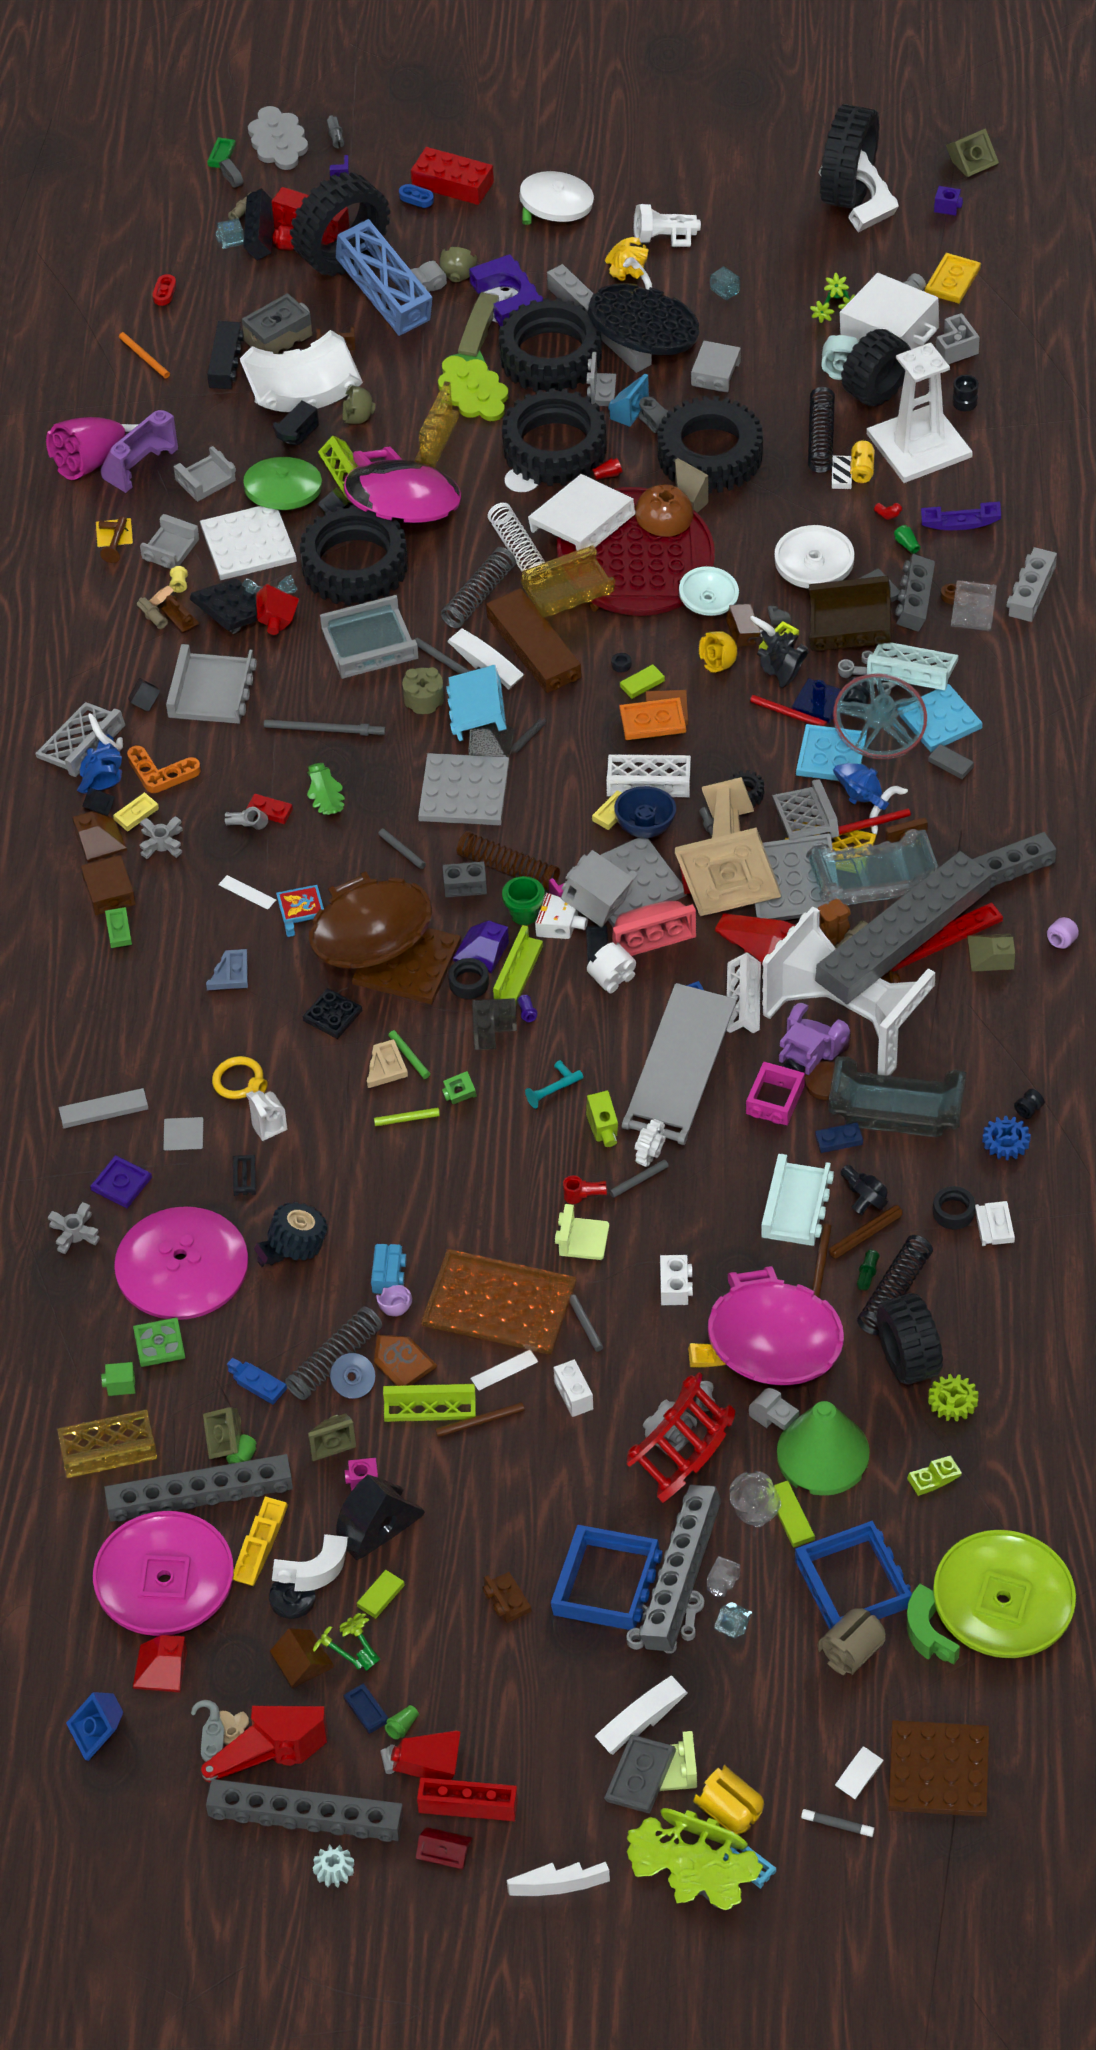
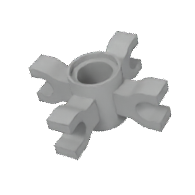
[140,816,183,859]
[48,1202,100,1254]

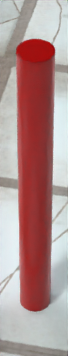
[750,695,827,727]
[838,808,911,835]

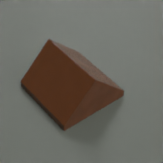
[270,1628,334,1689]

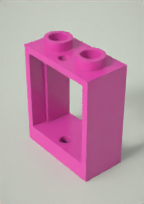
[746,1062,805,1126]

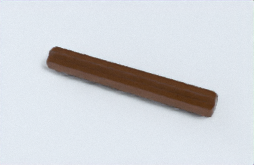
[829,1205,903,1259]

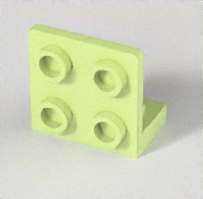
[660,1731,697,1791]

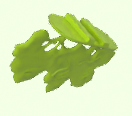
[627,1808,763,1910]

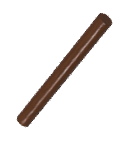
[812,1224,832,1298]
[435,1402,525,1437]

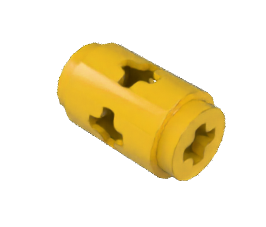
[850,441,875,483]

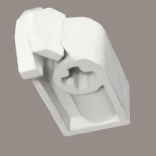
[246,1091,287,1141]

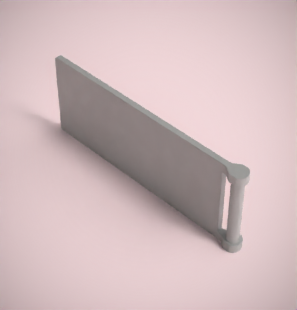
[622,983,736,1145]

